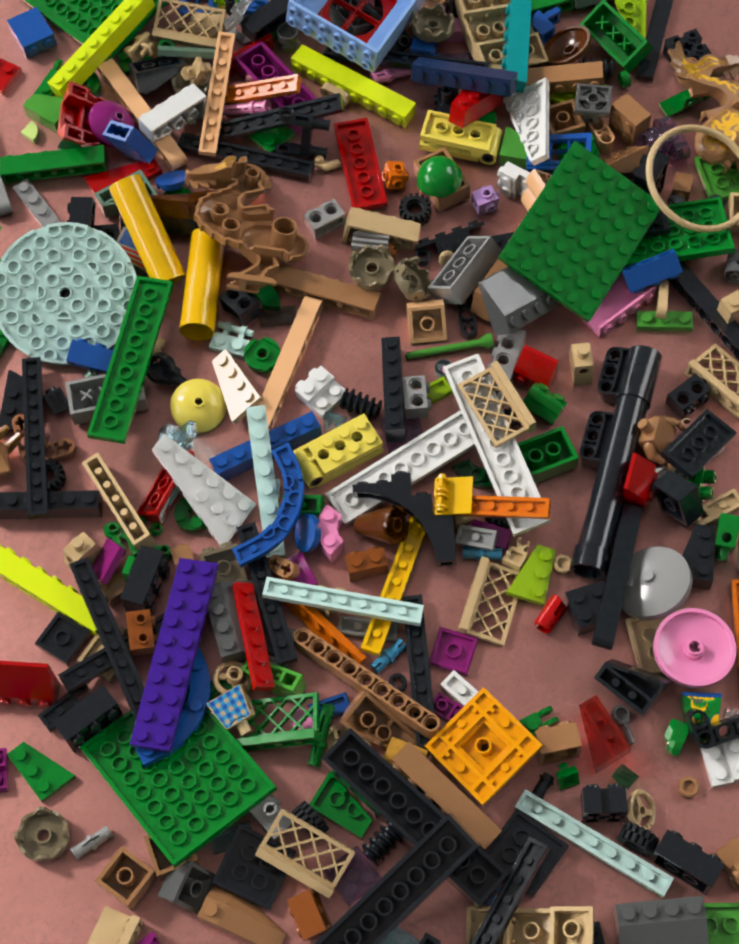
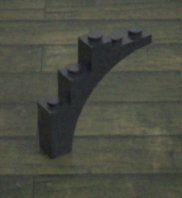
[352,471,457,567]

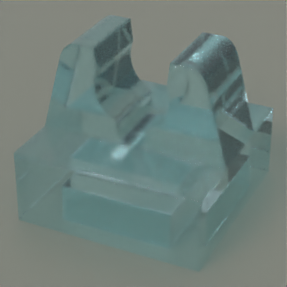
[323,411,347,429]

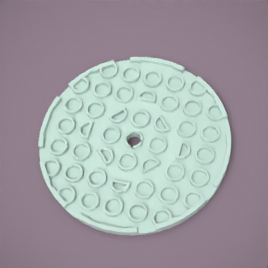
[0,222,137,365]

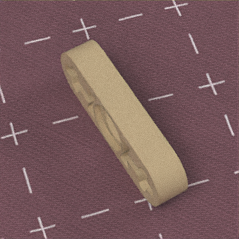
[656,280,669,319]

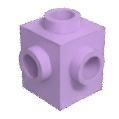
[471,185,500,216]

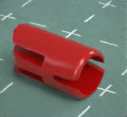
[534,595,567,634]

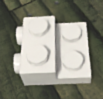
[497,161,530,199]
[295,366,346,419]
[700,738,739,788]

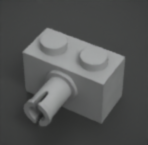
[249,795,293,842]

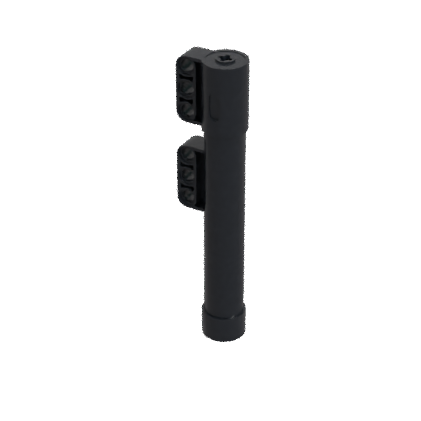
[570,345,663,580]

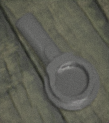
[610,705,635,746]

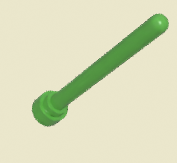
[405,333,494,359]

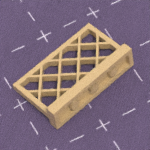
[152,0,226,49]
[684,343,739,419]
[457,361,536,448]
[457,556,519,647]
[255,808,356,898]

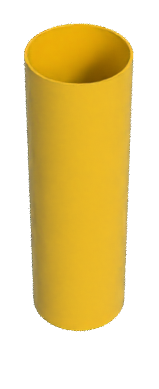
[109,174,186,284]
[179,228,224,341]

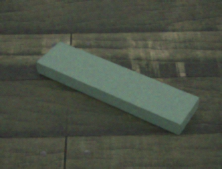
[157,45,215,59]

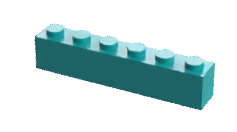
[501,0,532,93]

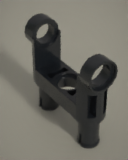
[275,107,331,159]

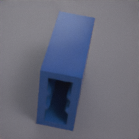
[7,7,57,58]
[102,120,158,164]

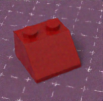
[513,345,559,391]
[624,453,659,508]

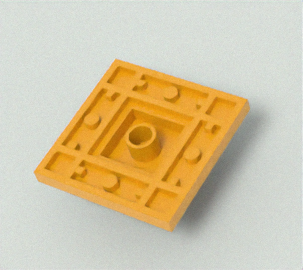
[425,687,543,806]

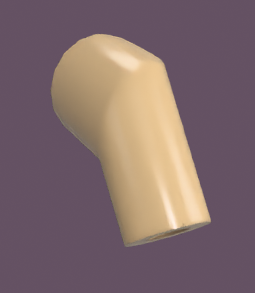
[315,156,341,172]

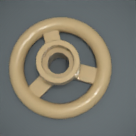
[213,661,252,694]
[626,789,656,830]

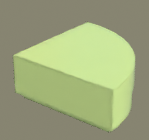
[21,121,38,144]

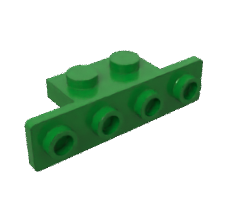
[659,78,720,118]

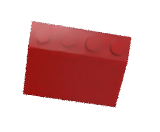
[0,661,60,709]

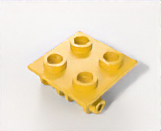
[433,474,473,516]

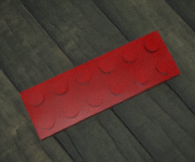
[333,117,388,210]

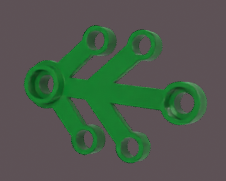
[103,516,172,562]

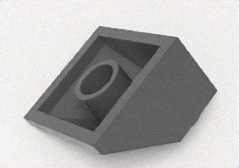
[158,860,216,915]

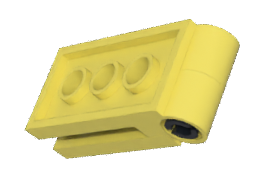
[419,110,504,165]
[293,414,384,488]

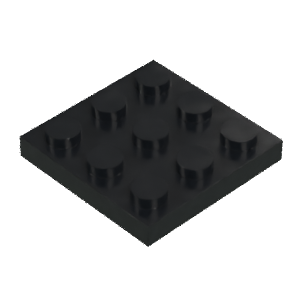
[486,808,569,899]
[211,824,297,911]

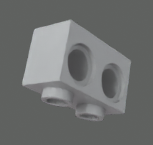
[304,199,346,240]
[402,375,432,419]

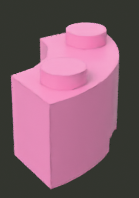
[318,504,345,563]

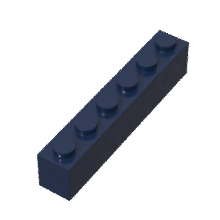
[411,57,518,97]

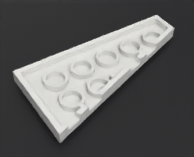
[503,77,549,166]
[152,434,256,548]

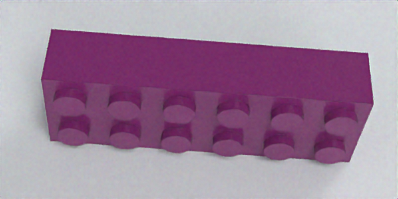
[234,41,324,135]

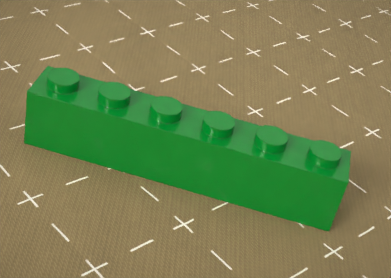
[0,145,108,184]

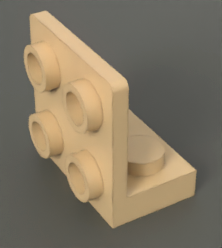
[87,906,144,944]

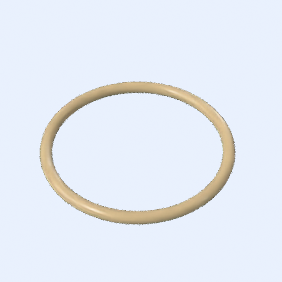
[646,124,739,233]

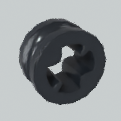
[414,248,430,267]
[389,673,407,692]

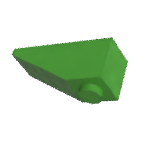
[241,660,306,702]

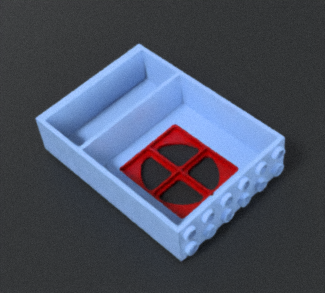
[286,0,426,73]

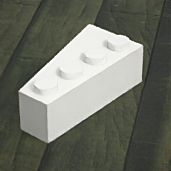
[138,83,207,142]

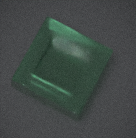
[611,764,639,789]

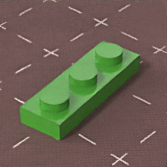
[636,311,693,331]

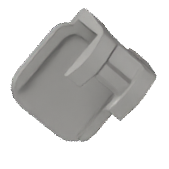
[223,0,254,44]

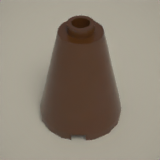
[353,505,409,545]

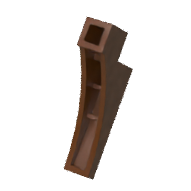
[150,190,216,219]

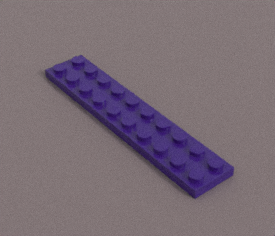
[130,558,219,753]

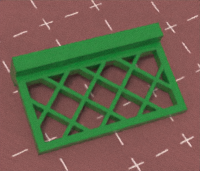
[237,692,321,752]

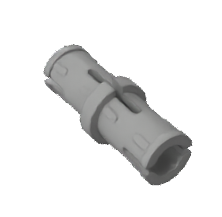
[70,825,113,860]

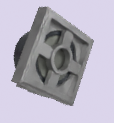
[574,83,612,125]

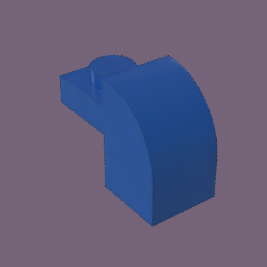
[532,7,561,45]

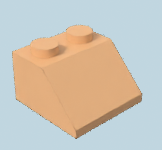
[406,299,447,344]

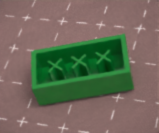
[579,0,654,73]

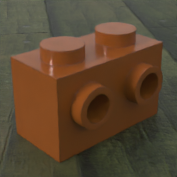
[345,547,388,582]
[125,609,158,656]
[287,889,332,941]

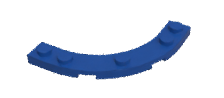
[232,442,304,568]
[135,647,211,768]

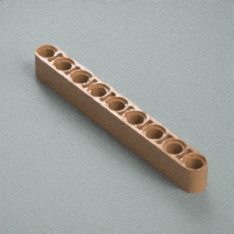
[293,628,441,739]

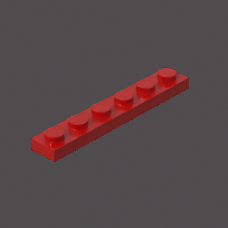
[232,582,275,691]

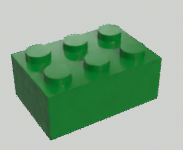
[517,426,579,484]

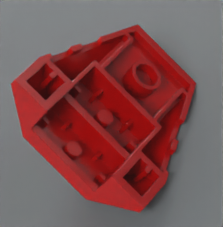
[57,81,112,147]

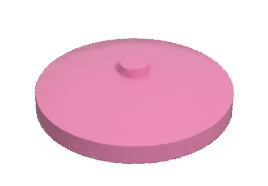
[653,608,736,688]

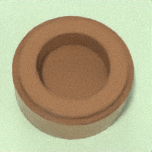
[677,776,699,799]

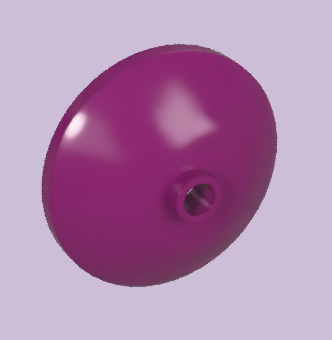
[88,100,137,147]

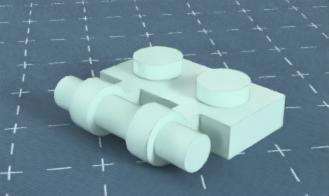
[209,321,254,360]

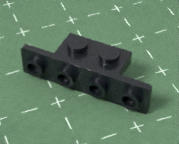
[415,219,485,256]

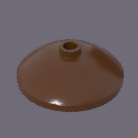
[544,25,592,66]

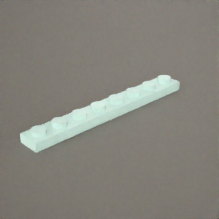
[246,405,286,559]
[262,577,424,626]
[514,789,674,898]

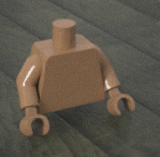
[637,416,691,472]

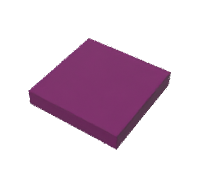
[92,538,125,585]
[429,627,478,676]

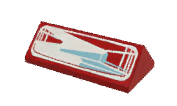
[137,450,195,526]

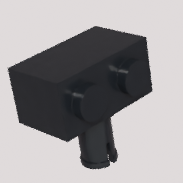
[434,86,459,114]

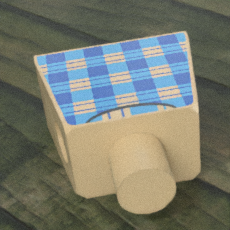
[207,684,255,737]

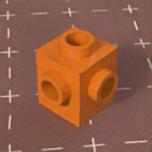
[382,161,409,189]

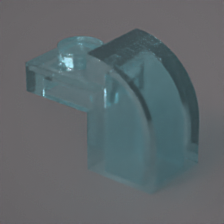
[158,420,197,451]

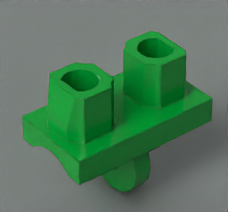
[686,467,717,503]

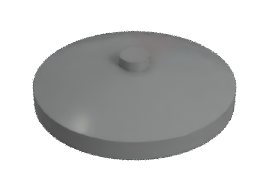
[621,547,693,620]

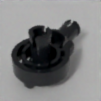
[146,352,188,387]

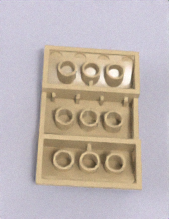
[455,0,549,70]
[466,906,594,944]

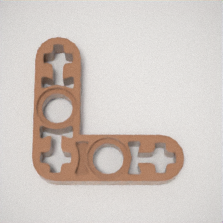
[12,414,76,466]

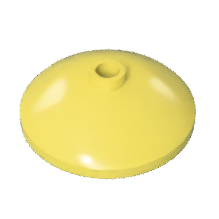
[170,379,227,434]

